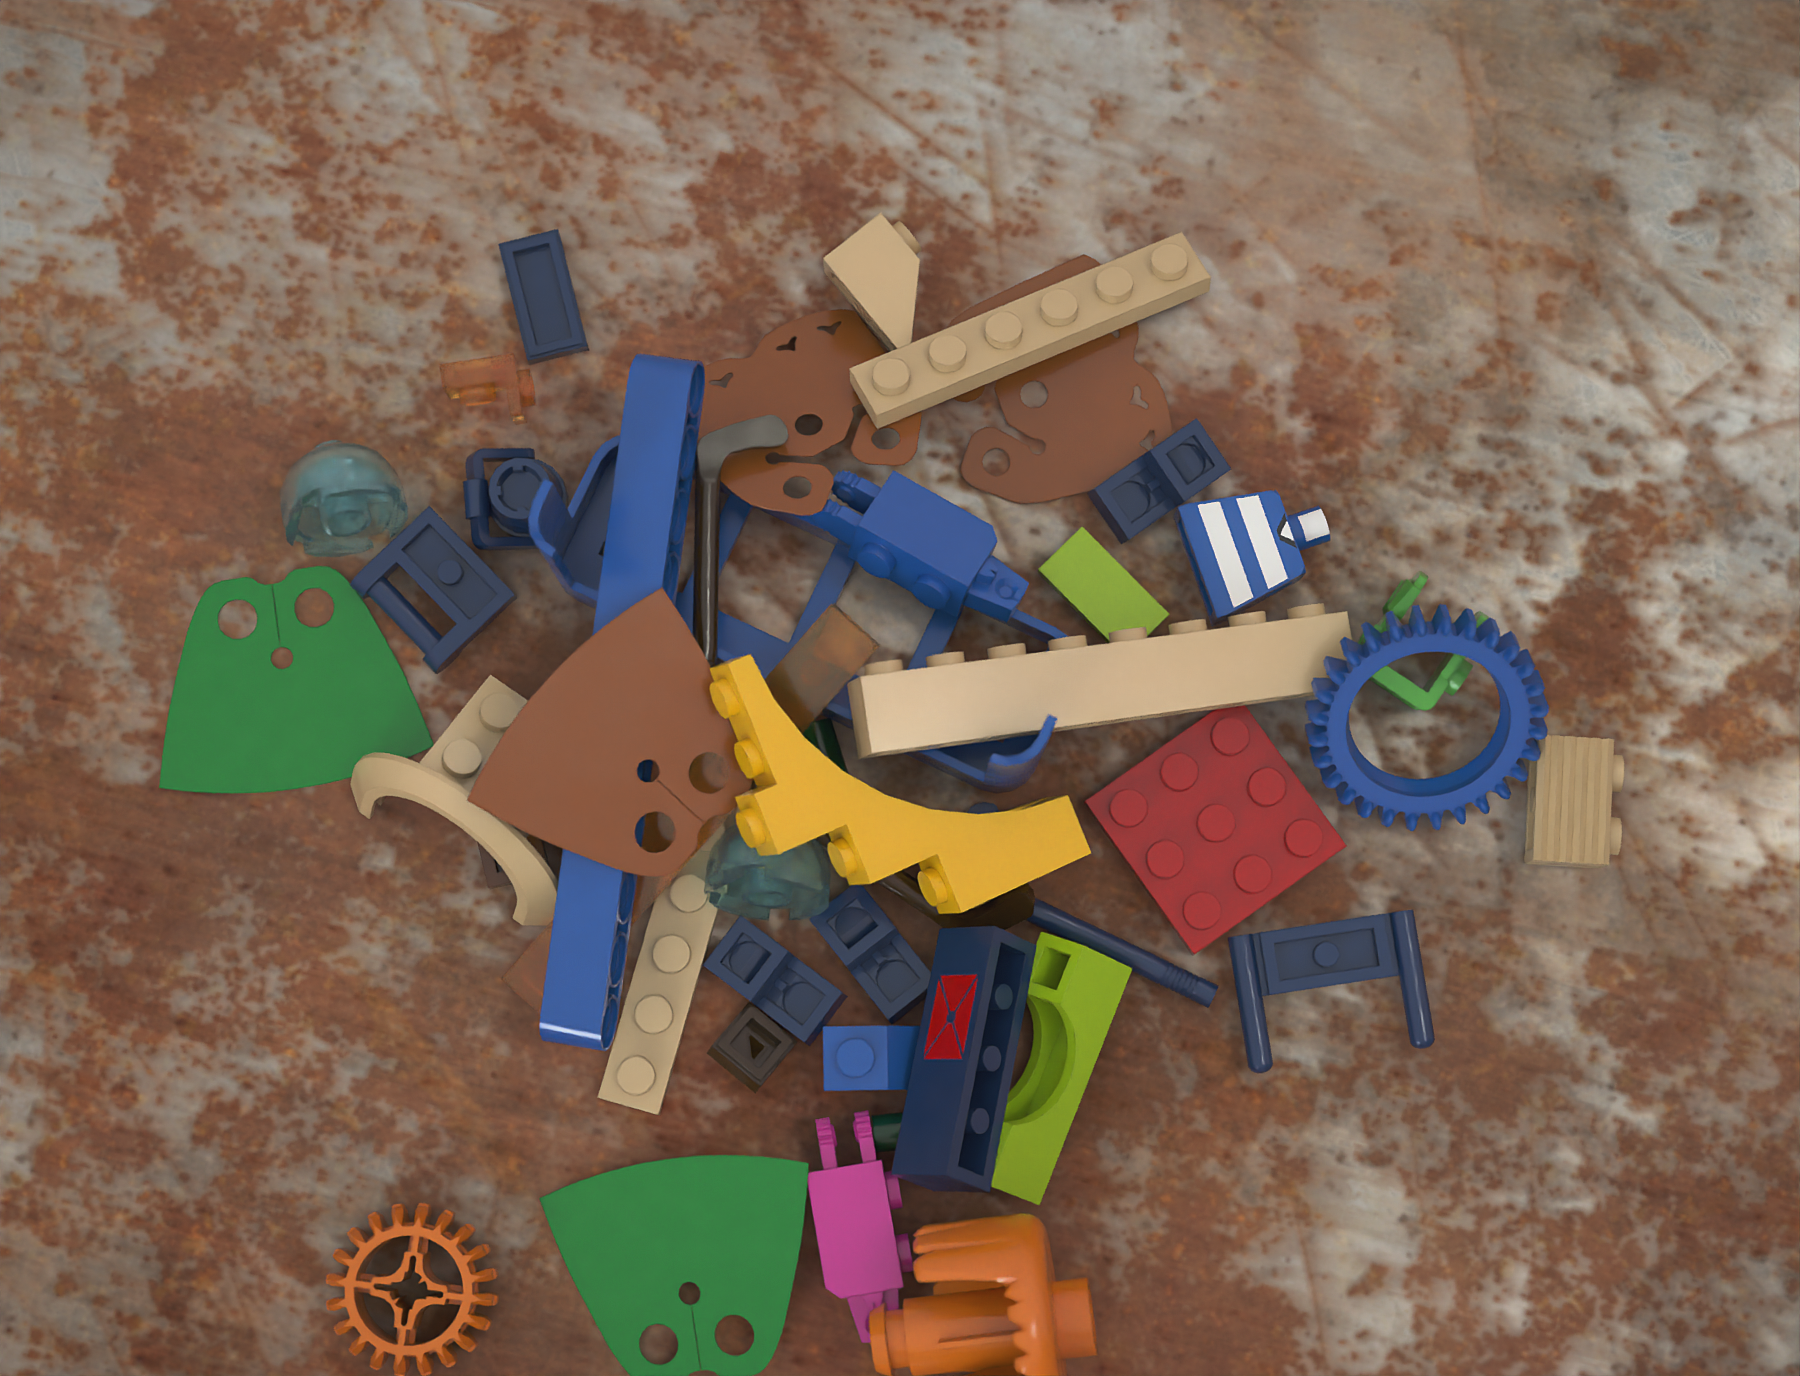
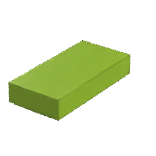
[1037,526,1169,643]

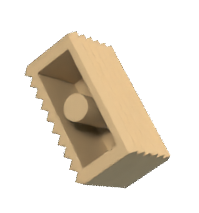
[1524,735,1624,868]

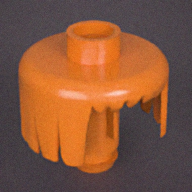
[869,1213,1098,1376]

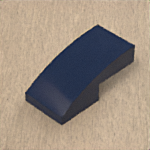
[1086,418,1231,544]
[809,885,931,1025]
[703,915,848,1047]

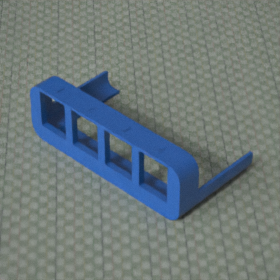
[528,435,1068,794]

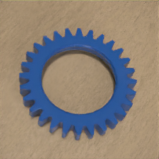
[1305,604,1549,831]

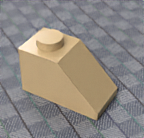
[823,213,921,352]

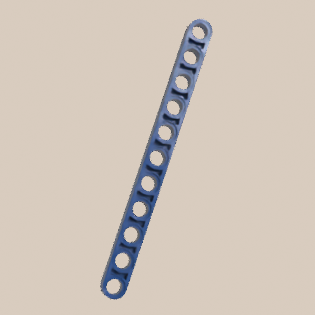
[539,353,705,1052]

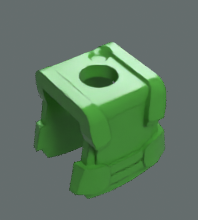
[1357,571,1489,711]

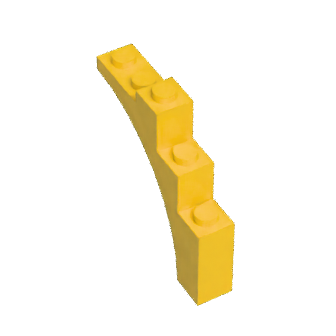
[709,654,1091,914]

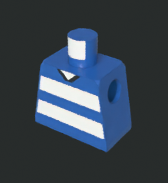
[1173,490,1331,626]

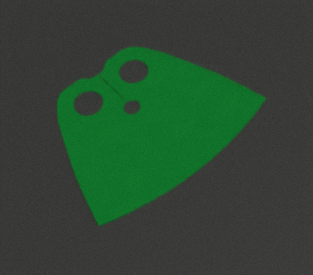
[159,566,434,793]
[539,1155,809,1376]

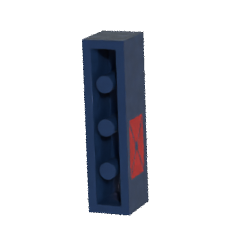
[891,926,1037,1192]

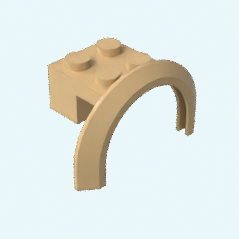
[350,675,558,926]

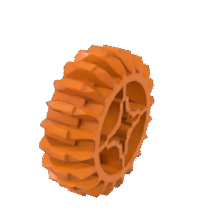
[326,1203,499,1376]

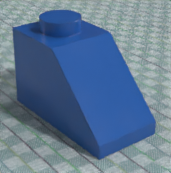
[823,1026,920,1091]

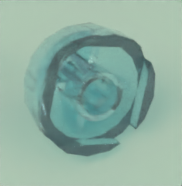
[280,440,408,557]
[704,823,831,920]

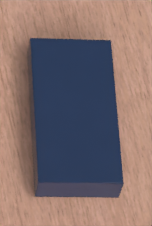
[498,229,589,365]

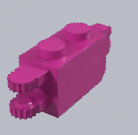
[808,1110,914,1343]

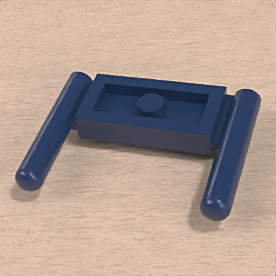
[1228,909,1435,1073]

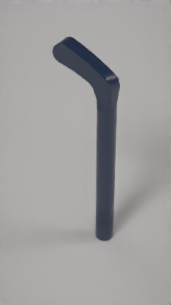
[967,802,1219,1008]

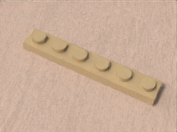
[849,232,1211,429]
[598,752,753,1115]

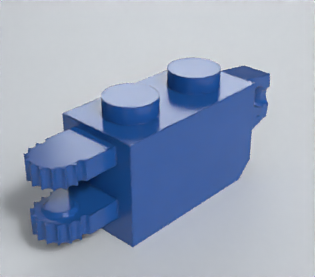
[811,470,1029,622]

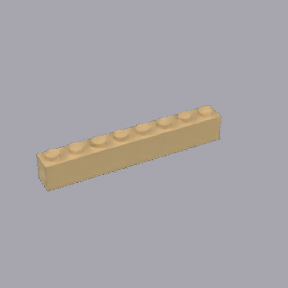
[847,603,1352,759]

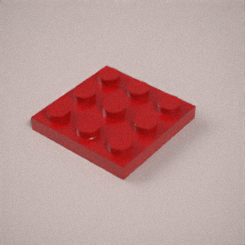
[1084,705,1347,956]

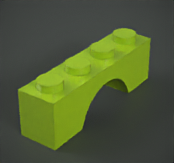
[991,931,1133,1205]

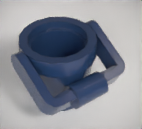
[463,448,569,550]

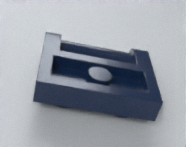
[350,506,517,674]

